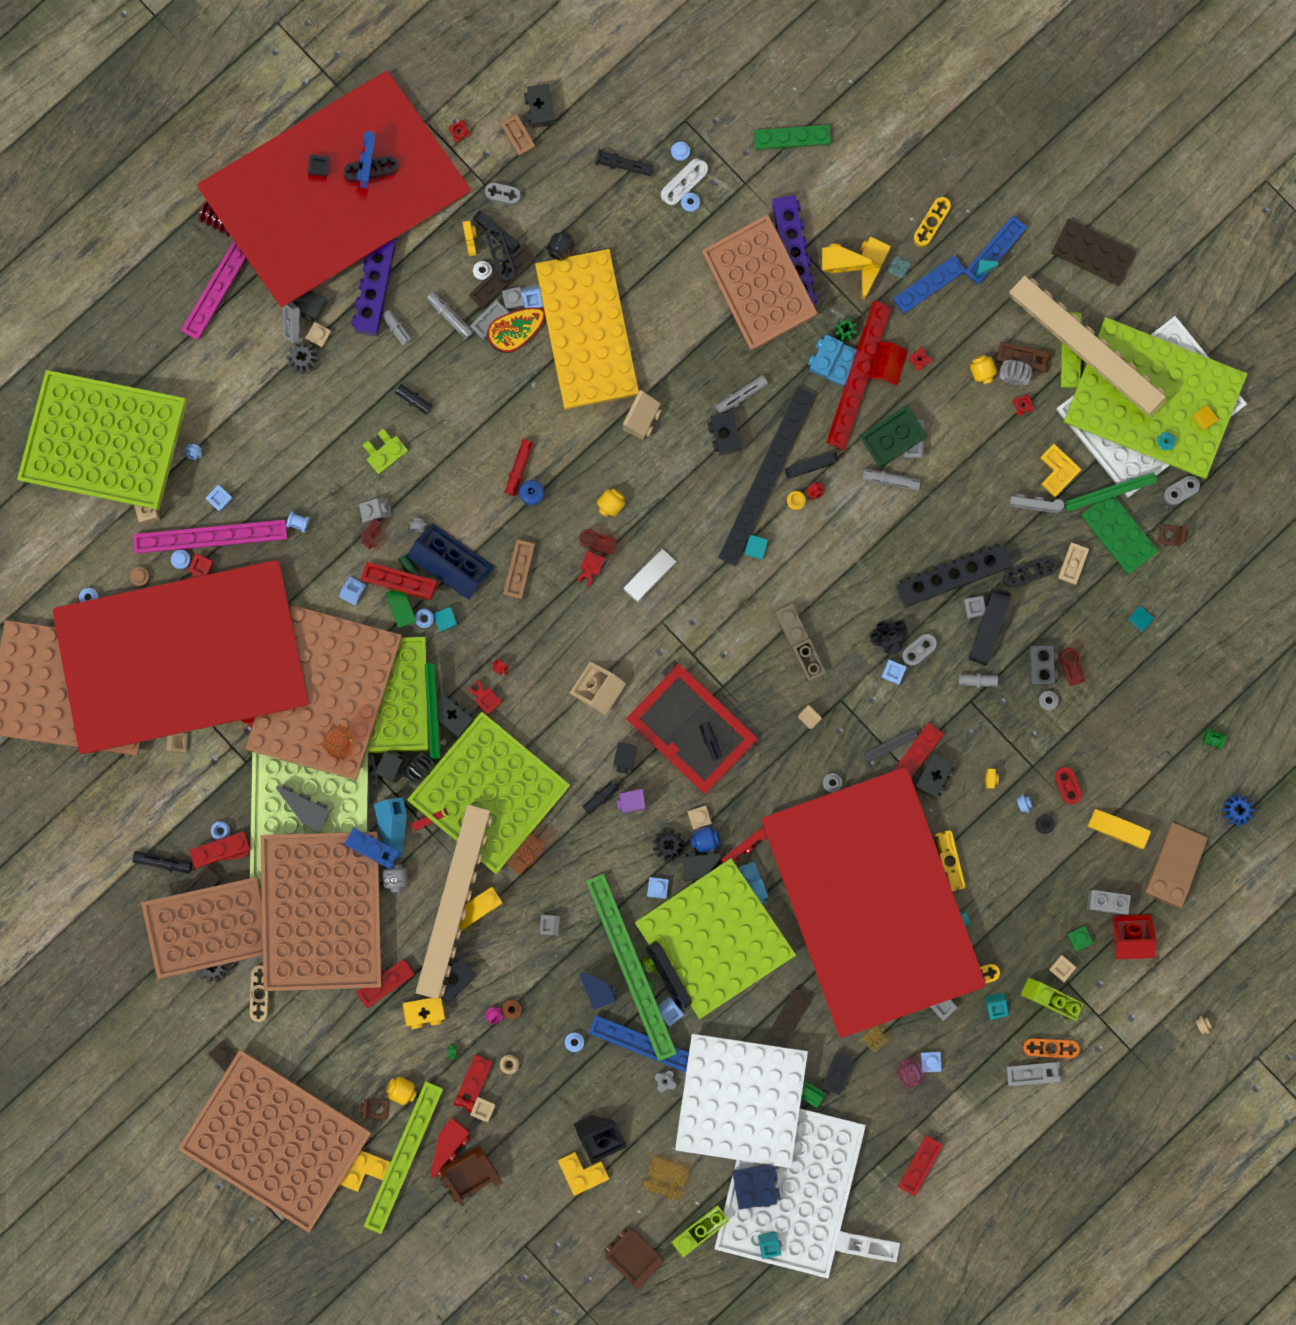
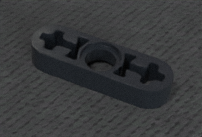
[344,156,398,183]
[473,210,520,253]
[485,227,516,281]
[784,452,839,479]
[1003,558,1057,587]

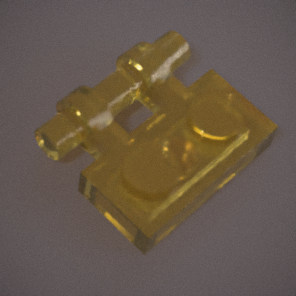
[642,1156,690,1200]

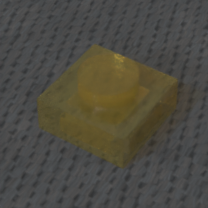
[861,1026,888,1053]

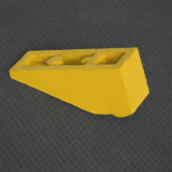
[860,236,891,300]
[822,244,881,274]
[458,887,503,931]

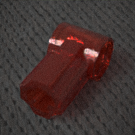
[579,529,617,555]
[1059,647,1086,686]

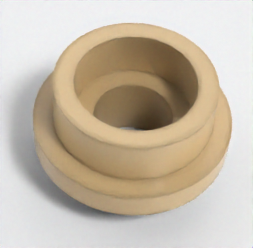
[1196,1015,1212,1034]
[500,1055,519,1074]

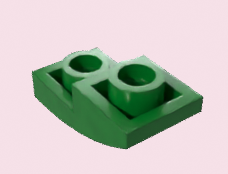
[385,590,416,628]

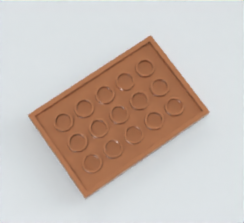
[702,214,819,351]
[141,877,263,979]

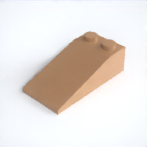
[1142,822,1208,908]

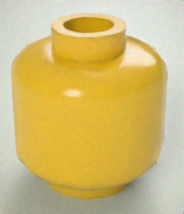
[970,354,997,384]
[597,488,625,517]
[386,1077,417,1105]

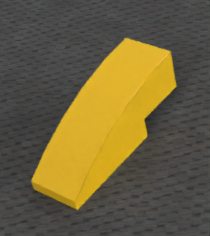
[1087,809,1151,850]

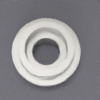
[473,261,492,280]

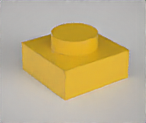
[985,769,999,789]

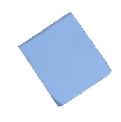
[521,285,543,308]
[339,576,367,605]
[658,997,684,1027]

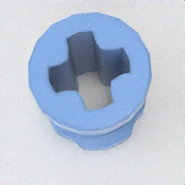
[286,511,310,533]

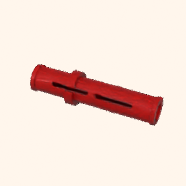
[504,439,534,497]

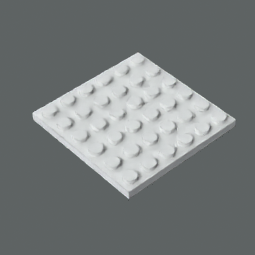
[675,1033,808,1168]

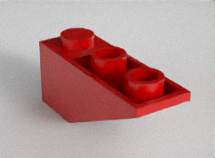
[430,1117,470,1179]

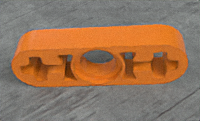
[1022,1038,1080,1058]

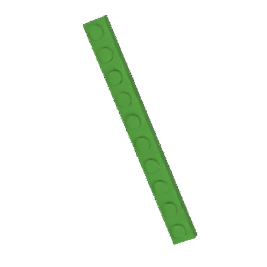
[586,874,677,1061]

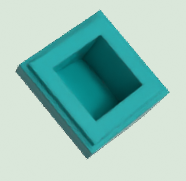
[976,259,998,277]
[744,535,768,560]
[1127,606,1154,632]
[433,607,458,632]
[985,993,1009,1020]
[758,1232,781,1259]

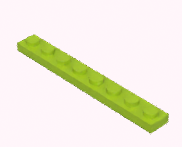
[363,1081,443,1234]

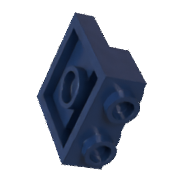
[732,1165,781,1210]

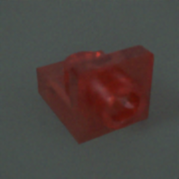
[360,518,382,550]

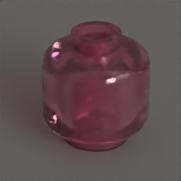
[896,1058,924,1089]

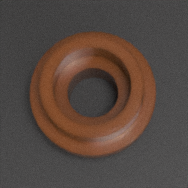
[502,1000,522,1019]

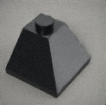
[574,1116,627,1163]

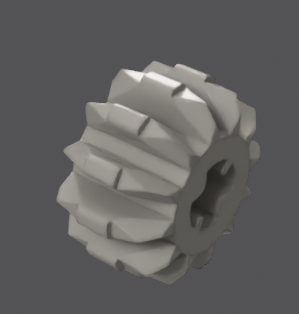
[1000,360,1032,386]

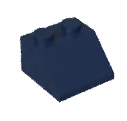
[579,972,618,1010]

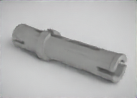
[426,291,474,340]
[714,375,768,414]
[862,468,920,492]

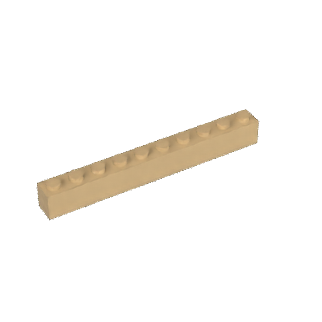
[1009,276,1167,418]
[416,805,493,999]

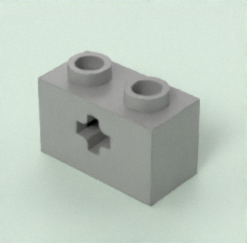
[1087,890,1131,915]

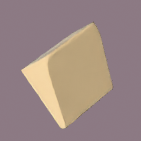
[798,705,822,729]

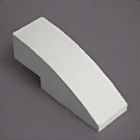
[624,549,676,603]
[836,1231,900,1262]

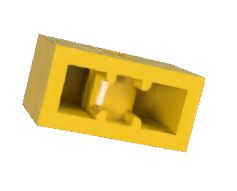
[403,996,446,1029]

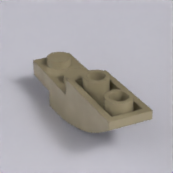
[774,603,826,681]

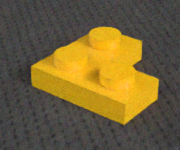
[1040,444,1082,498]
[340,1150,391,1192]
[558,1152,609,1196]

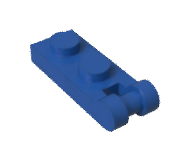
[357,131,375,189]
[344,827,401,870]

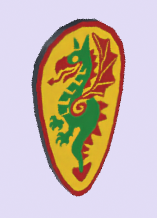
[487,308,545,353]

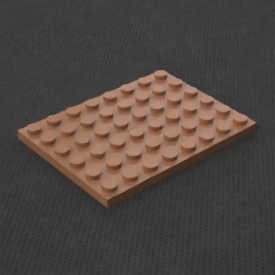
[245,605,402,781]
[0,620,141,756]
[260,832,381,991]
[178,1049,372,1233]

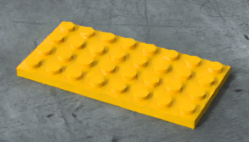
[535,249,639,410]

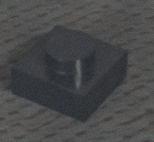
[308,154,329,177]

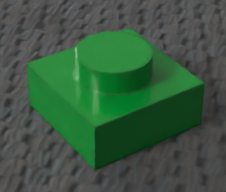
[1067,926,1093,952]

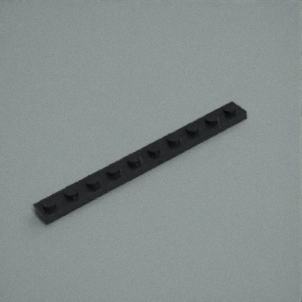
[718,387,815,566]

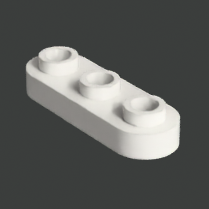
[661,158,708,205]

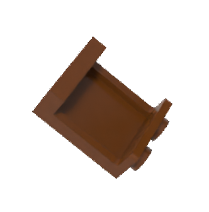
[440,1145,502,1206]
[604,1227,665,1290]

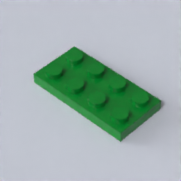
[1080,497,1159,575]

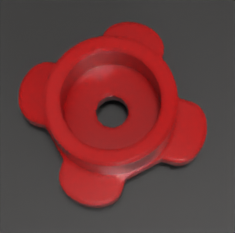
[448,120,470,142]
[908,348,931,371]
[1012,394,1034,416]
[806,482,825,500]
[491,659,509,676]

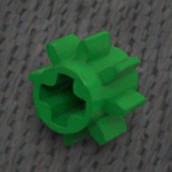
[834,318,857,342]

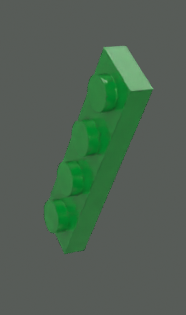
[754,125,831,150]

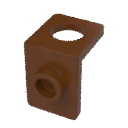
[1158,524,1188,547]
[360,1099,388,1120]

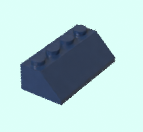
[407,523,495,600]

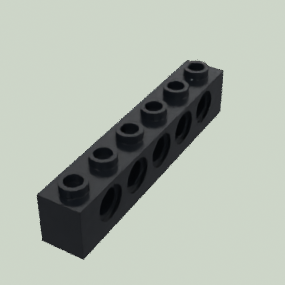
[896,543,1013,608]

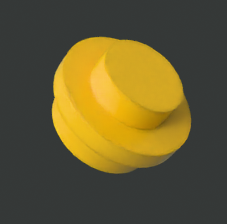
[787,491,806,510]

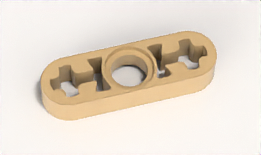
[250,966,269,1022]

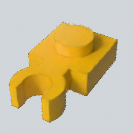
[463,221,477,257]

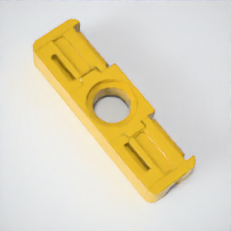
[934,830,965,891]

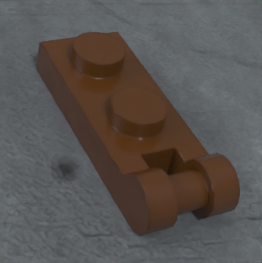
[996,342,1052,373]

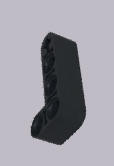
[968,587,1011,666]

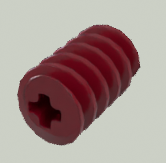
[199,201,230,237]

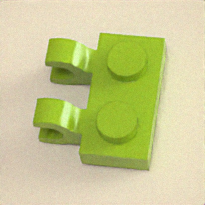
[363,429,408,475]

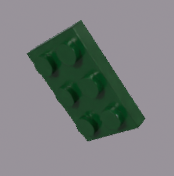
[859,405,928,469]

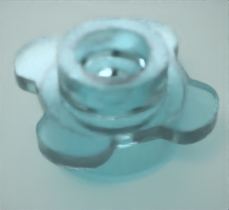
[888,256,910,278]

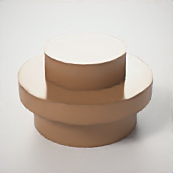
[130,567,149,586]

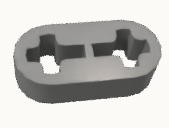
[485,183,521,206]

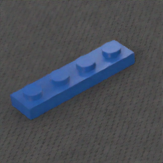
[964,215,1027,285]
[893,255,965,315]

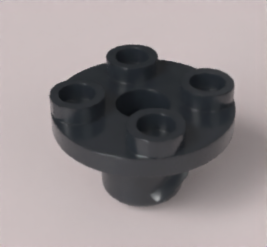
[869,620,908,655]

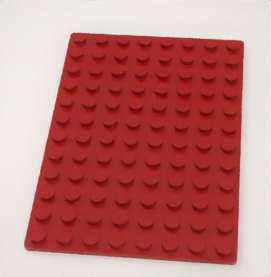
[198,71,470,307]
[52,560,308,755]
[762,768,986,1038]

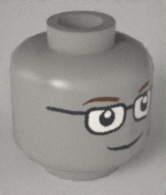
[382,864,408,892]

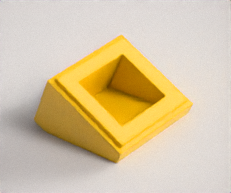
[1192,405,1219,431]

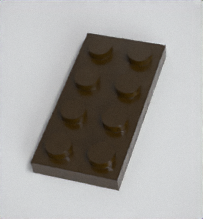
[1051,218,1136,286]

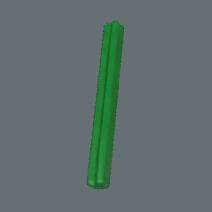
[1064,472,1157,512]
[425,663,441,759]

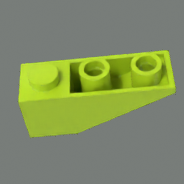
[1021,978,1084,1021]
[670,1205,729,1258]

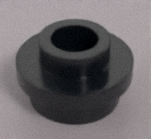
[1035,815,1055,834]

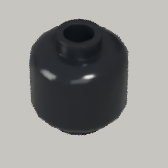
[547,231,575,261]

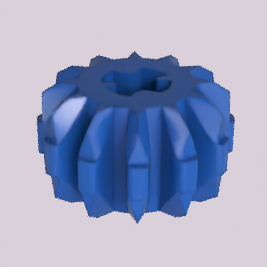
[1221,794,1255,827]

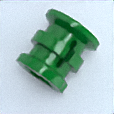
[1202,727,1226,750]

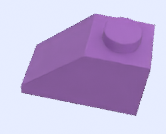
[617,789,645,814]

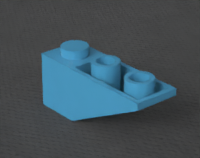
[374,797,407,860]

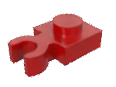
[578,551,605,587]
[188,553,214,579]
[468,681,502,715]

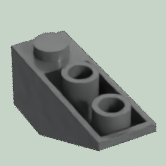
[276,784,331,832]

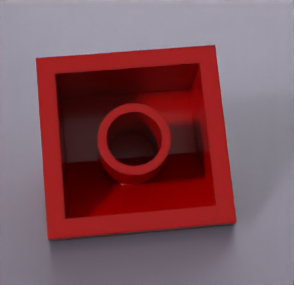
[1112,914,1157,959]

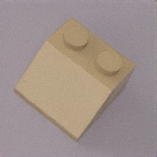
[623,390,662,441]
[569,662,626,716]

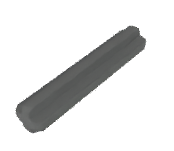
[864,728,918,762]

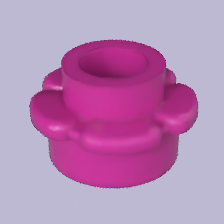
[485,1007,504,1024]

